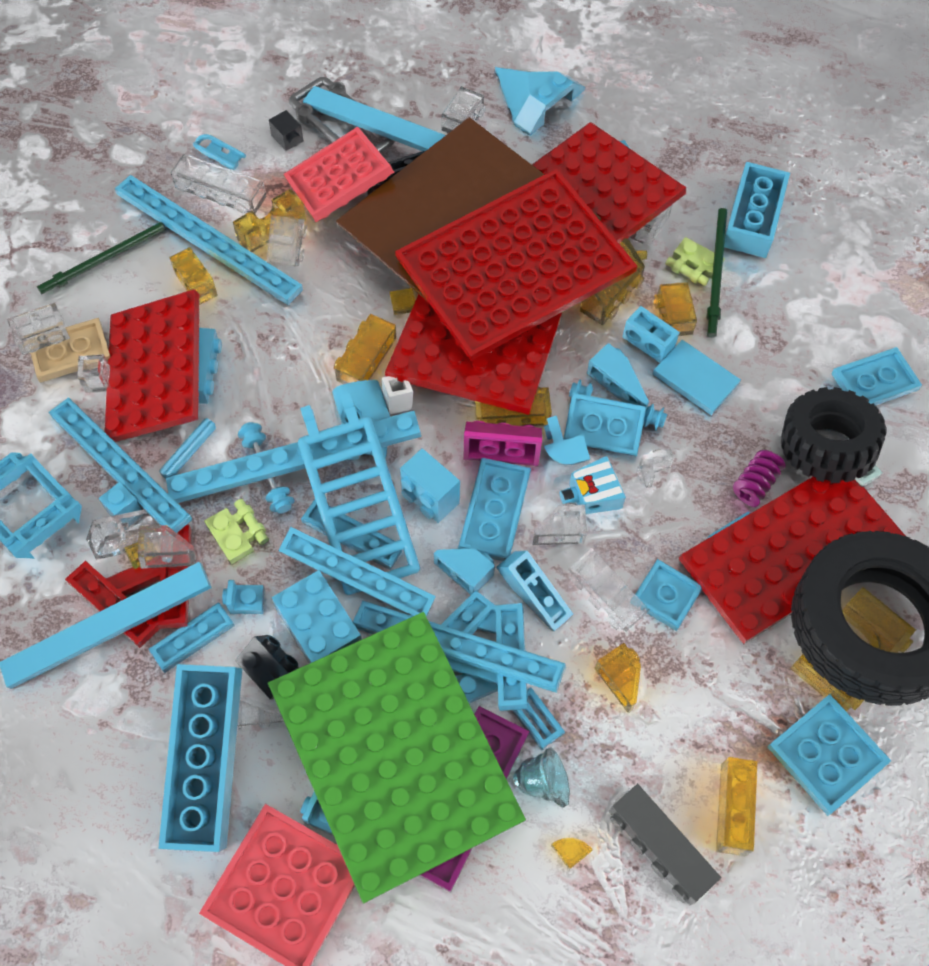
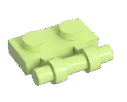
[665,237,725,286]
[204,499,269,565]

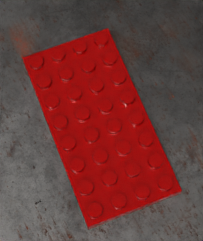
[679,477,906,644]

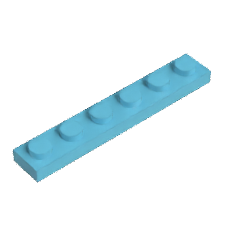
[278,527,436,617]

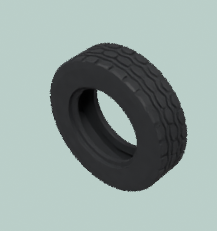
[791,531,929,706]

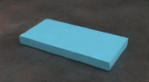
[458,458,531,561]

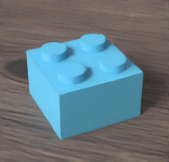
[400,448,460,523]

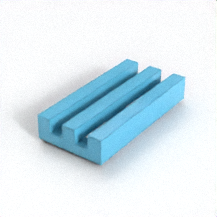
[512,687,565,750]

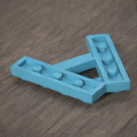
[441,591,528,711]

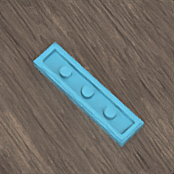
[301,499,403,570]

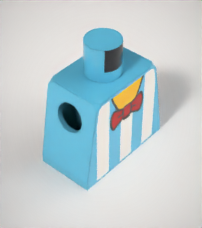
[559,456,626,514]

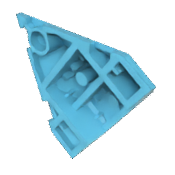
[495,67,585,136]

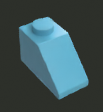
[434,548,495,595]

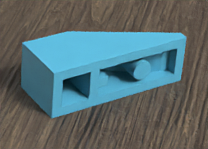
[587,343,649,410]
[496,551,573,631]

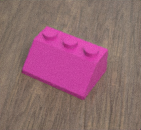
[463,420,542,466]

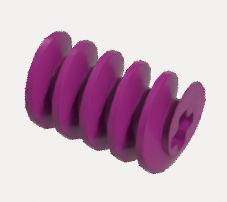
[733,450,786,507]

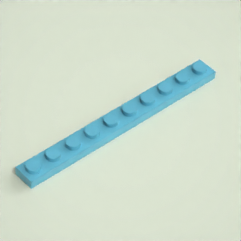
[115,175,303,305]
[166,411,422,503]

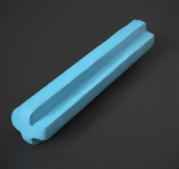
[159,418,216,479]

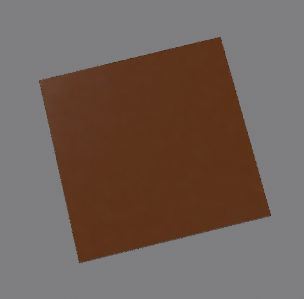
[336,117,601,300]

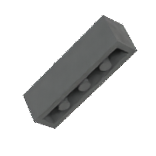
[608,783,722,906]

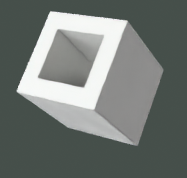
[382,376,413,414]

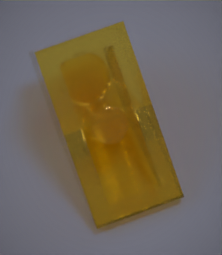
[594,643,641,713]

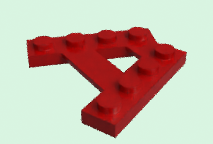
[65,525,191,648]

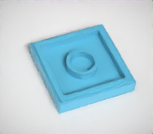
[630,559,702,631]

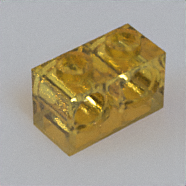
[169,247,218,305]

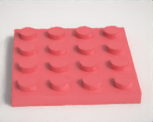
[283,127,394,222]
[199,804,355,966]

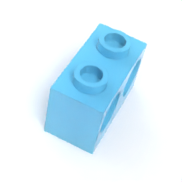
[622,306,680,363]

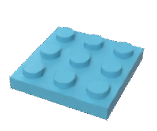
[767,694,891,816]

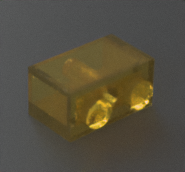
[654,282,697,336]

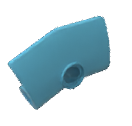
[332,380,390,460]

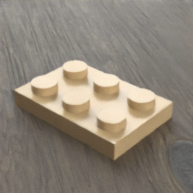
[27,318,111,383]

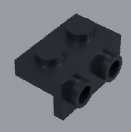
[235,635,299,700]

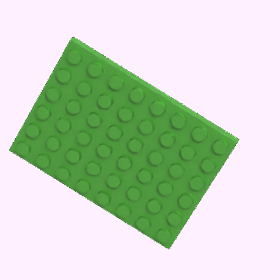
[268,612,526,904]

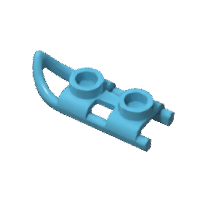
[193,134,246,170]

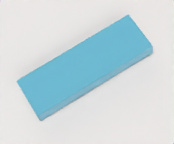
[149,602,235,673]

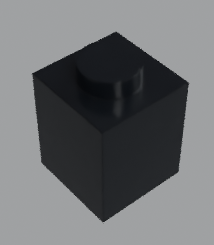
[268,110,304,151]

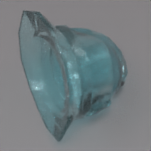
[513,747,570,808]

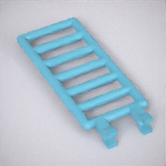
[298,392,420,595]

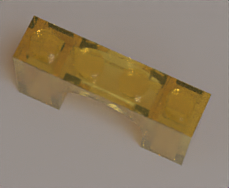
[790,587,916,711]

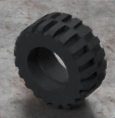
[781,387,887,483]

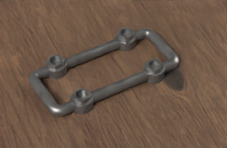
[289,77,395,153]

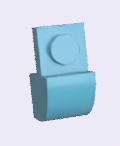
[544,416,590,465]

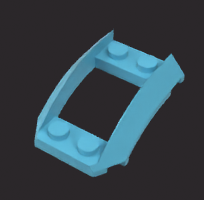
[0,452,82,559]

